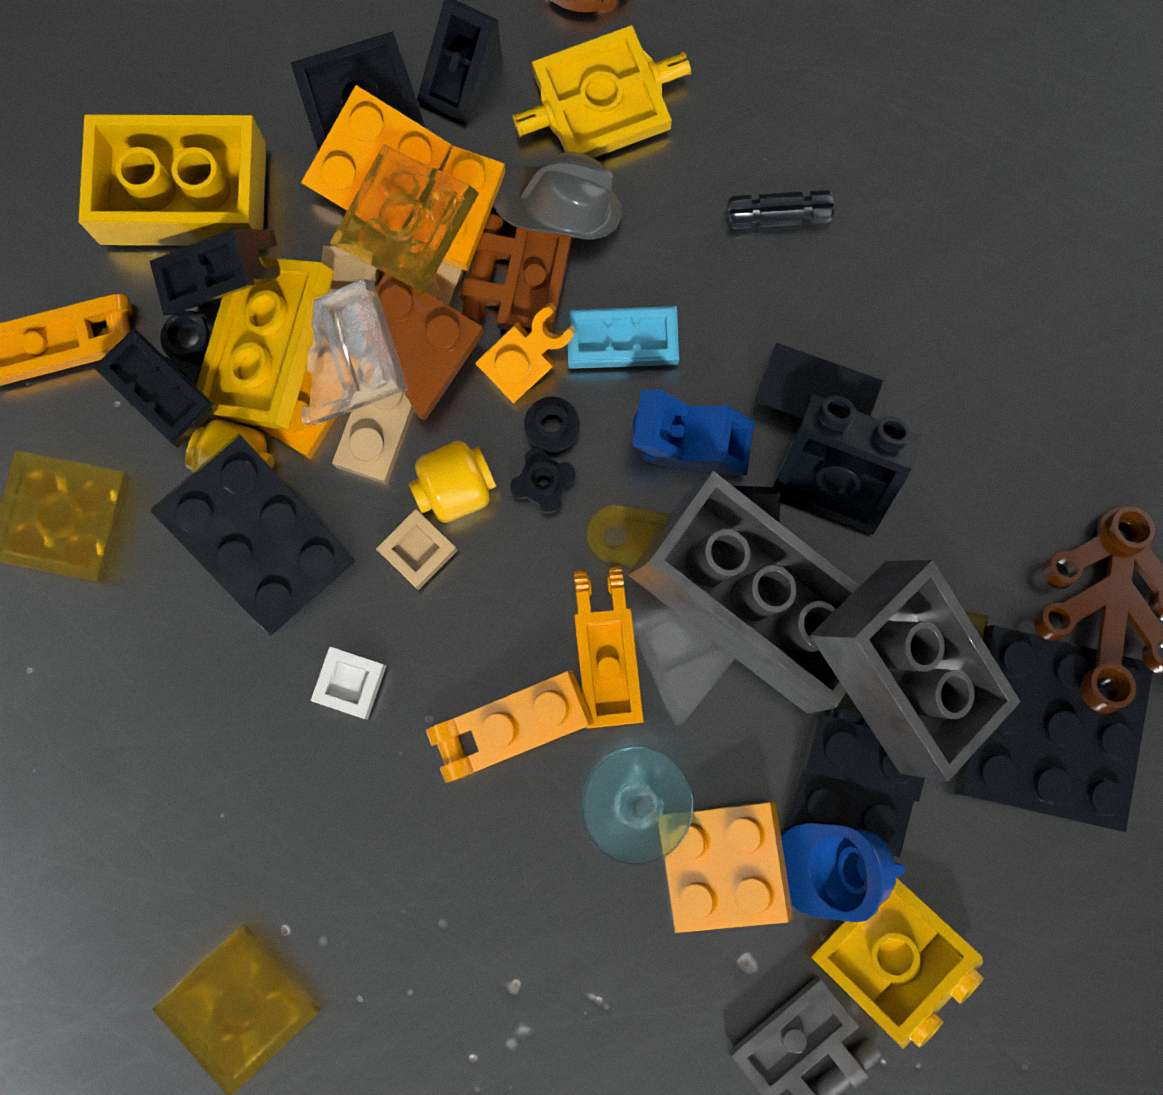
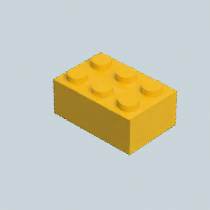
[79,115,266,246]

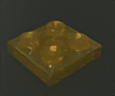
[330,144,479,294]
[0,450,130,584]
[152,924,322,1095]

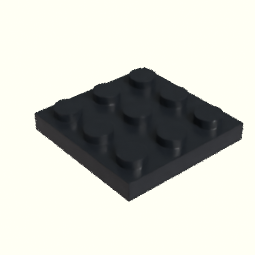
[954,625,1153,832]

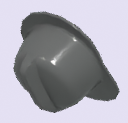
[493,152,622,240]

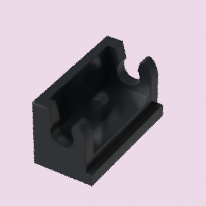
[149,228,280,315]
[755,343,884,418]

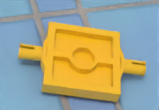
[512,25,691,158]

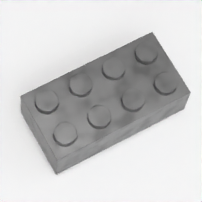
[628,471,860,714]

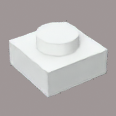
[310,647,386,720]

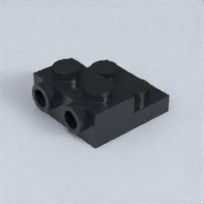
[772,394,921,534]
[785,707,925,858]

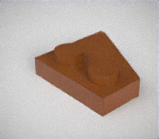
[358,269,484,421]

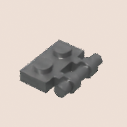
[728,976,883,1095]

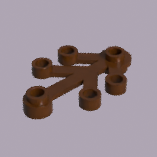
[1034,506,1163,714]

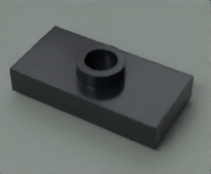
[93,328,218,448]

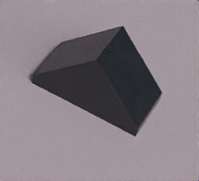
[417,0,502,123]

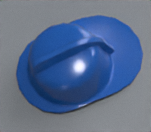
[781,823,905,922]

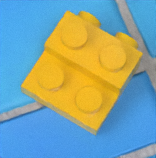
[811,878,984,1049]

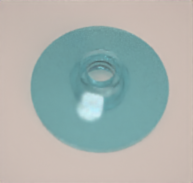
[581,747,693,865]

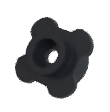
[510,448,576,513]

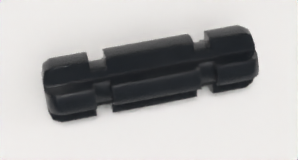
[727,190,835,229]

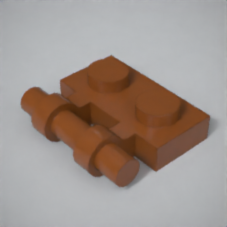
[459,214,573,334]

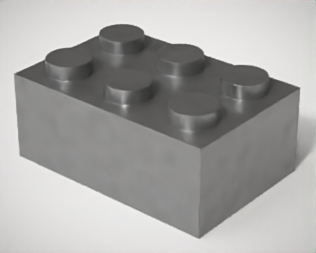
[810,560,1021,782]

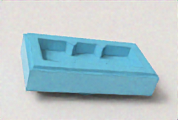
[566,306,679,369]

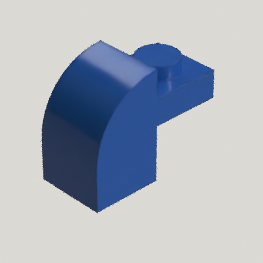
[632,390,755,475]

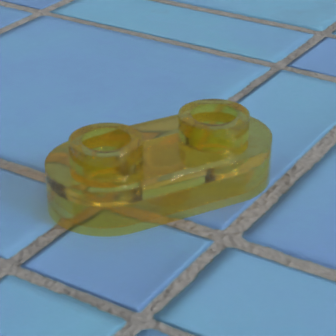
[587,505,671,567]

